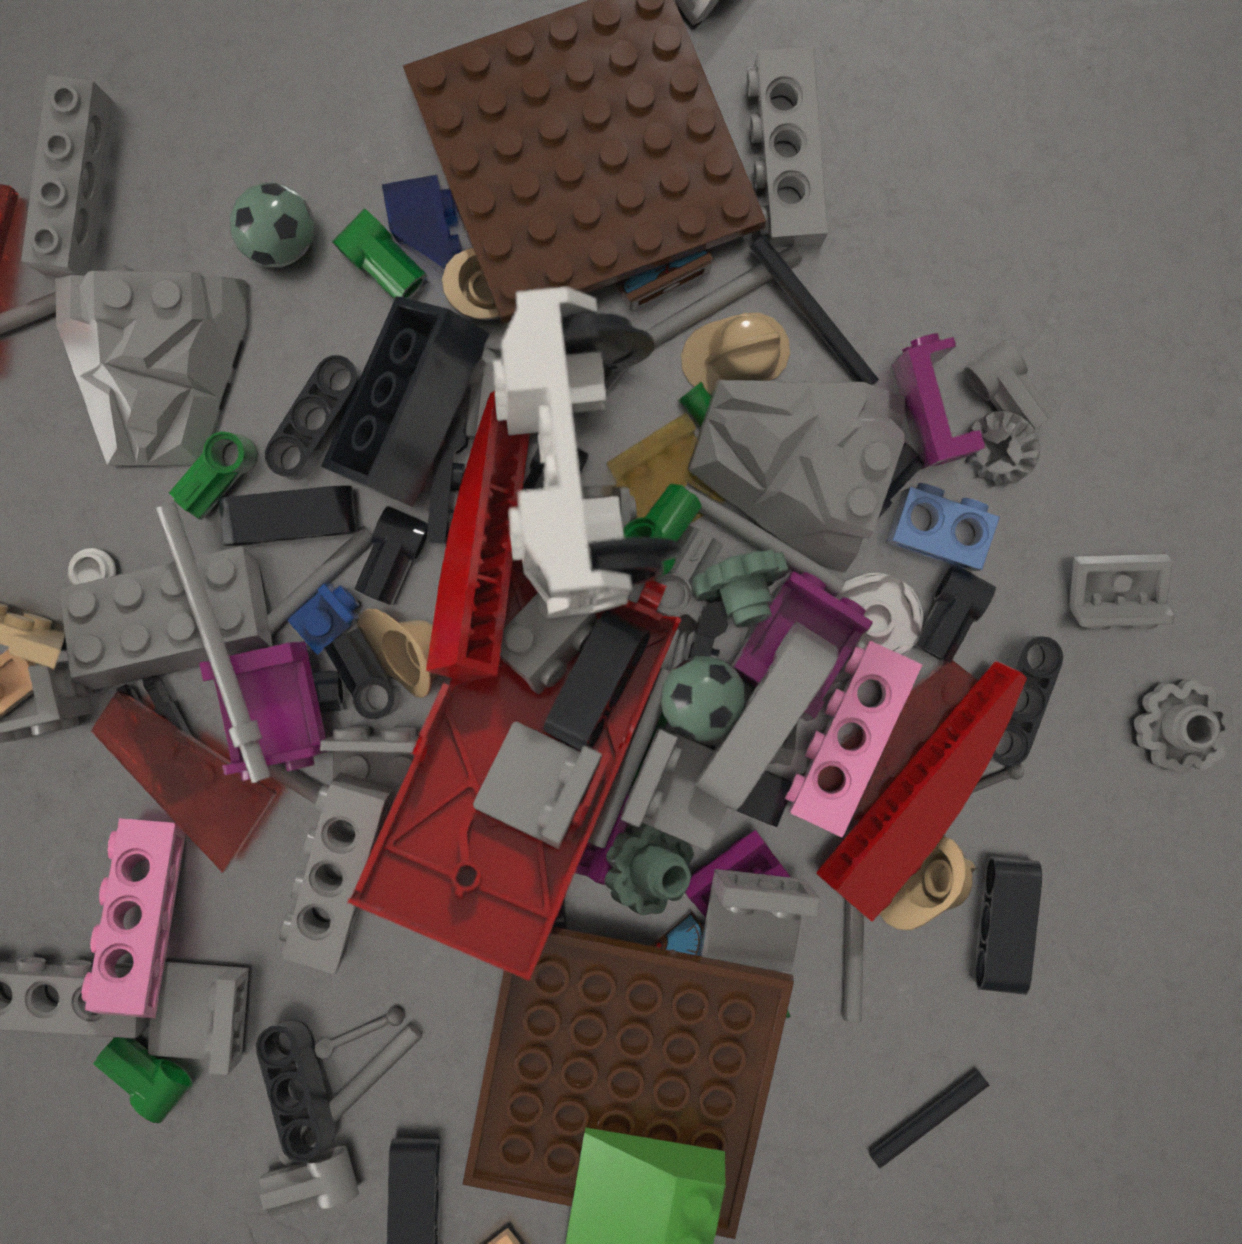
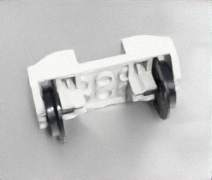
[493,287,681,618]

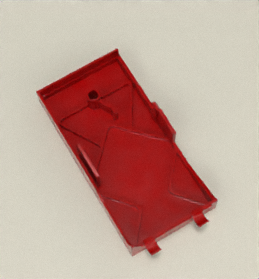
[347,560,682,980]

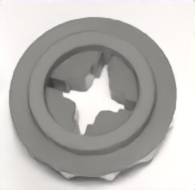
[967,411,1040,485]

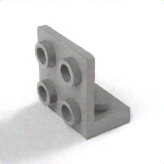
[473,722,602,849]
[320,726,419,792]
[621,726,728,850]
[700,869,820,972]
[148,962,249,1075]

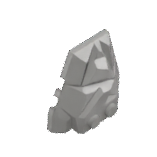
[55,271,247,466]
[687,380,905,573]

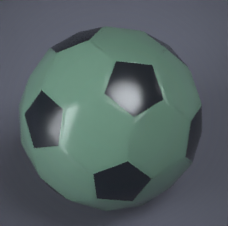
[230,182,314,268]
[660,656,747,741]

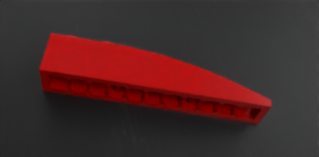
[426,391,530,682]
[816,661,1027,922]

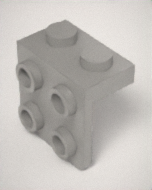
[0,661,93,744]

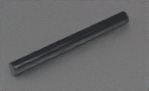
[749,235,879,385]

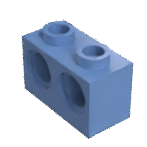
[885,483,1000,572]

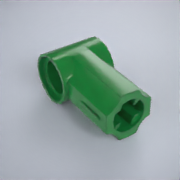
[332,208,427,298]
[169,431,257,520]
[623,483,702,580]
[93,1037,193,1123]

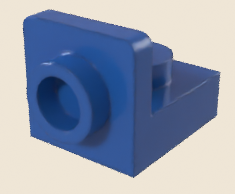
[287,583,359,655]

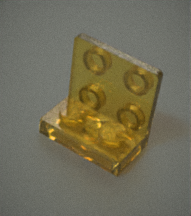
[606,412,726,525]

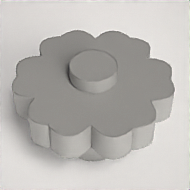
[1134,679,1235,774]

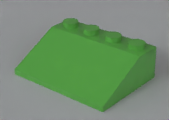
[565,1127,725,1244]

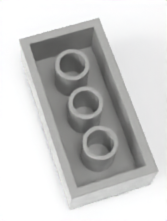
[59,546,273,690]

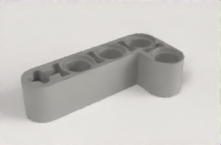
[695,622,838,811]

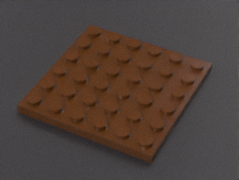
[403,0,766,324]
[462,926,794,1239]

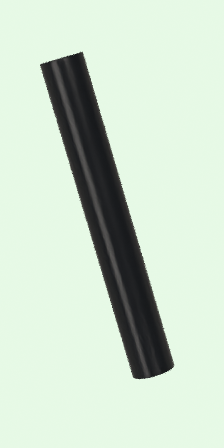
[869,1070,990,1169]

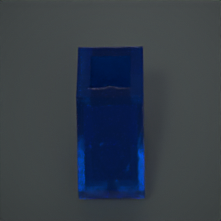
[382,175,462,274]

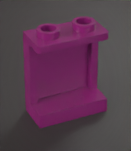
[892,333,985,470]
[731,572,873,721]
[199,641,329,781]

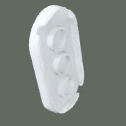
[744,573,923,684]

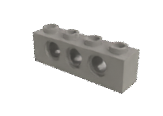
[747,46,828,248]
[21,74,112,277]
[279,772,393,975]
[0,957,150,1038]

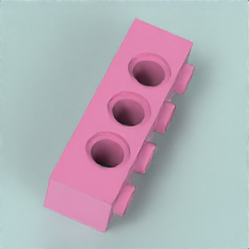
[785,641,922,838]
[82,818,186,1018]

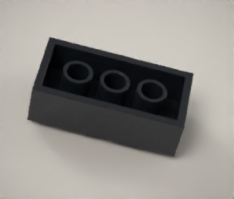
[321,296,490,507]

